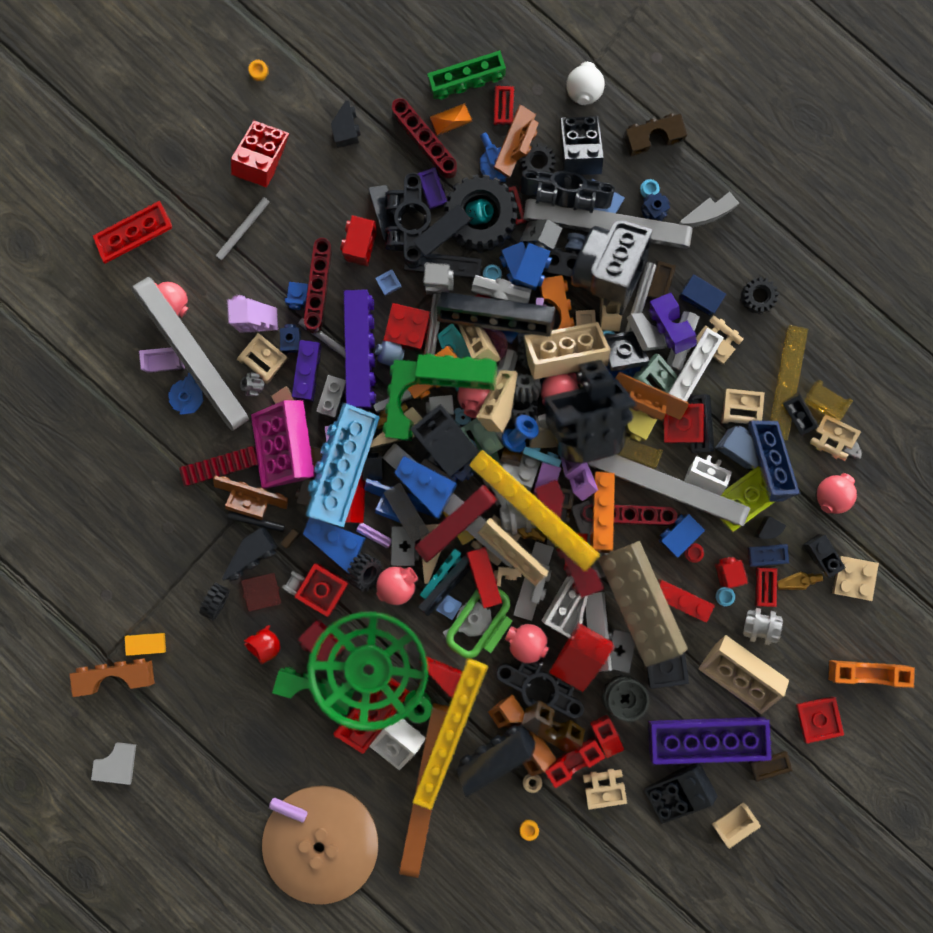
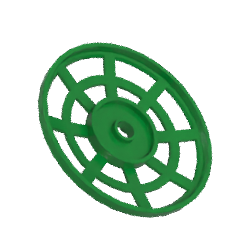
[308,612,428,730]

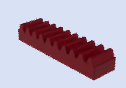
[179,446,258,486]

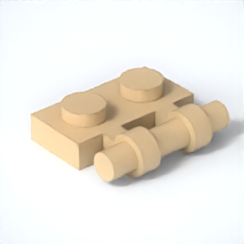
[696,315,743,365]
[810,414,861,461]
[583,769,627,809]

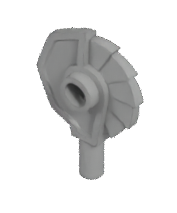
[443,602,492,637]

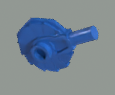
[480,133,507,182]
[168,373,203,415]

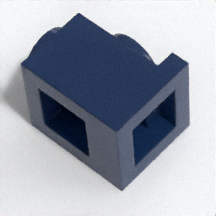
[280,324,301,353]

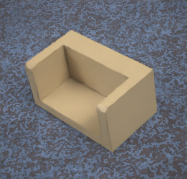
[712,802,761,848]

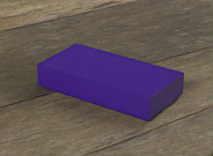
[417,168,447,210]

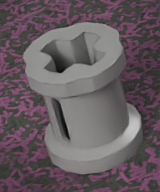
[282,571,305,595]

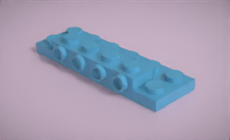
[306,403,380,527]

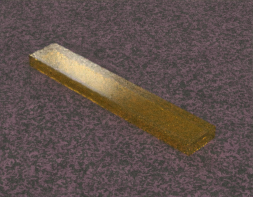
[770,325,808,441]

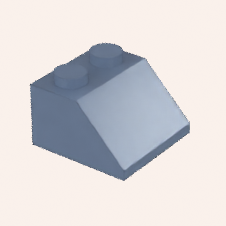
[716,426,758,469]

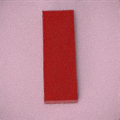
[466,547,502,609]

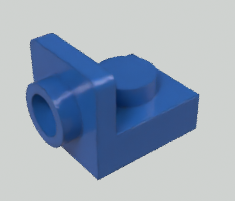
[285,282,308,310]

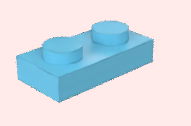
[523,446,561,467]

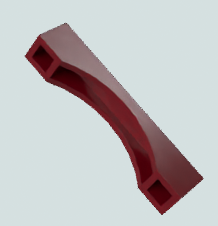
[533,479,603,598]

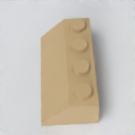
[524,322,610,380]
[699,635,789,714]

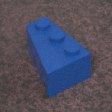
[395,456,457,519]
[303,517,366,573]

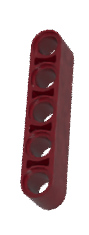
[392,98,457,179]
[304,238,332,333]
[414,485,497,563]
[580,504,677,526]

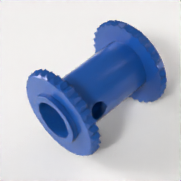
[502,415,539,452]

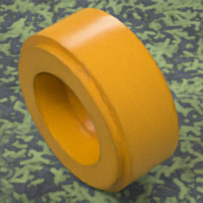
[248,60,268,81]
[519,820,539,841]

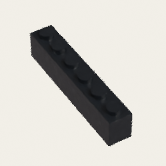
[436,292,555,337]

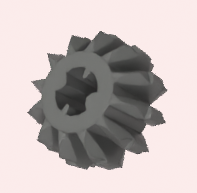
[513,373,542,404]

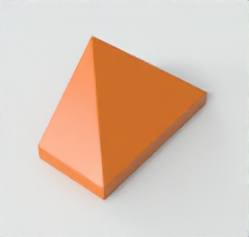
[430,103,472,135]

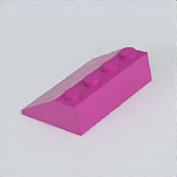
[251,400,314,489]

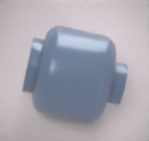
[375,340,404,366]

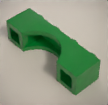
[383,360,418,441]
[272,667,355,715]

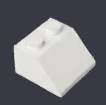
[369,714,426,770]

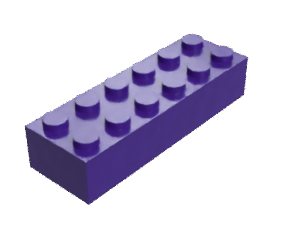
[344,290,376,410]
[648,717,771,764]

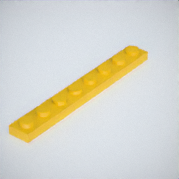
[469,450,599,571]
[413,659,487,810]

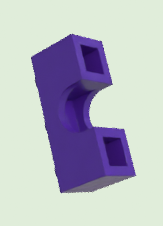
[649,293,697,354]
[292,340,322,402]

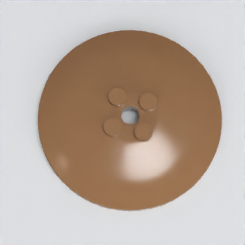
[262,786,378,904]

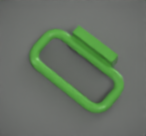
[446,588,512,659]

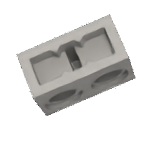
[316,375,346,419]

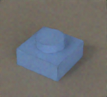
[376,269,402,296]
[436,595,462,620]

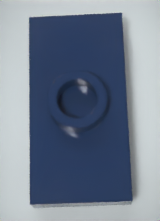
[748,544,789,567]

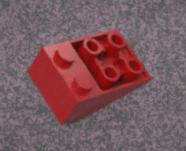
[231,121,289,188]

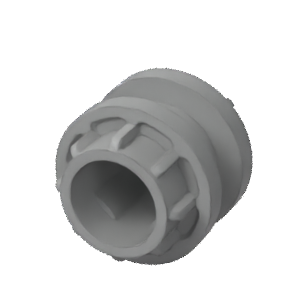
[499,502,536,535]
[743,608,783,645]

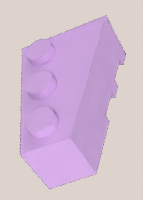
[228,296,278,333]

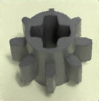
[240,373,264,397]

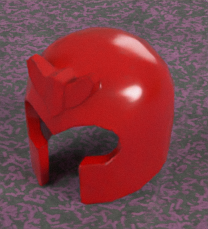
[244,625,280,665]

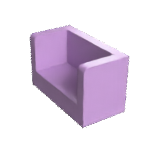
[139,347,185,373]

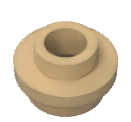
[523,774,542,793]

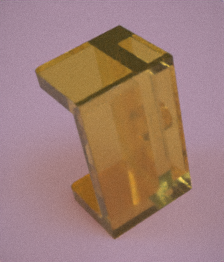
[804,380,853,421]
[618,437,663,469]

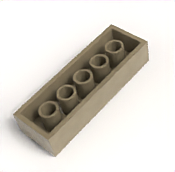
[598,541,688,667]

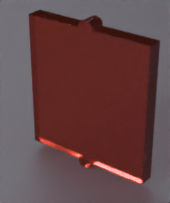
[241,573,282,612]

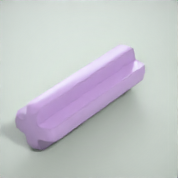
[356,523,392,548]
[269,798,307,822]

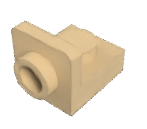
[494,566,521,587]

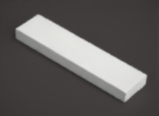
[668,328,724,401]

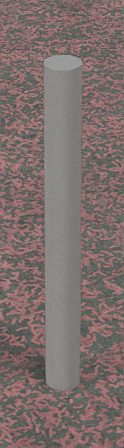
[216,197,269,260]
[298,318,345,357]

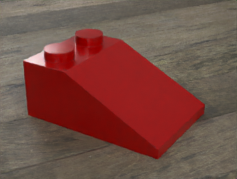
[549,622,614,692]
[420,656,463,699]

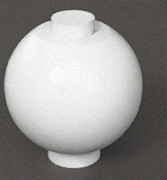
[566,62,605,105]

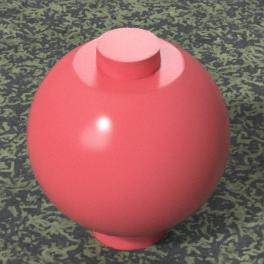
[155,282,189,317]
[541,372,579,406]
[458,388,490,418]
[816,473,857,514]
[376,566,418,605]
[505,624,549,663]

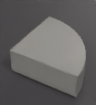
[842,441,861,459]

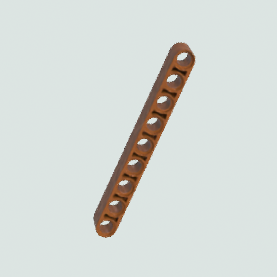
[399,703,450,878]

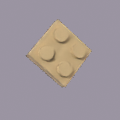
[832,556,879,601]

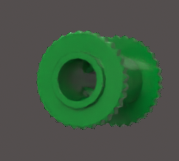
[404,689,432,723]

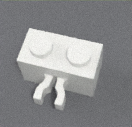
[684,455,732,496]

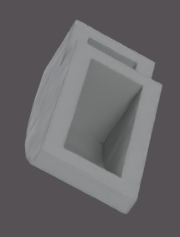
[679,192,739,227]

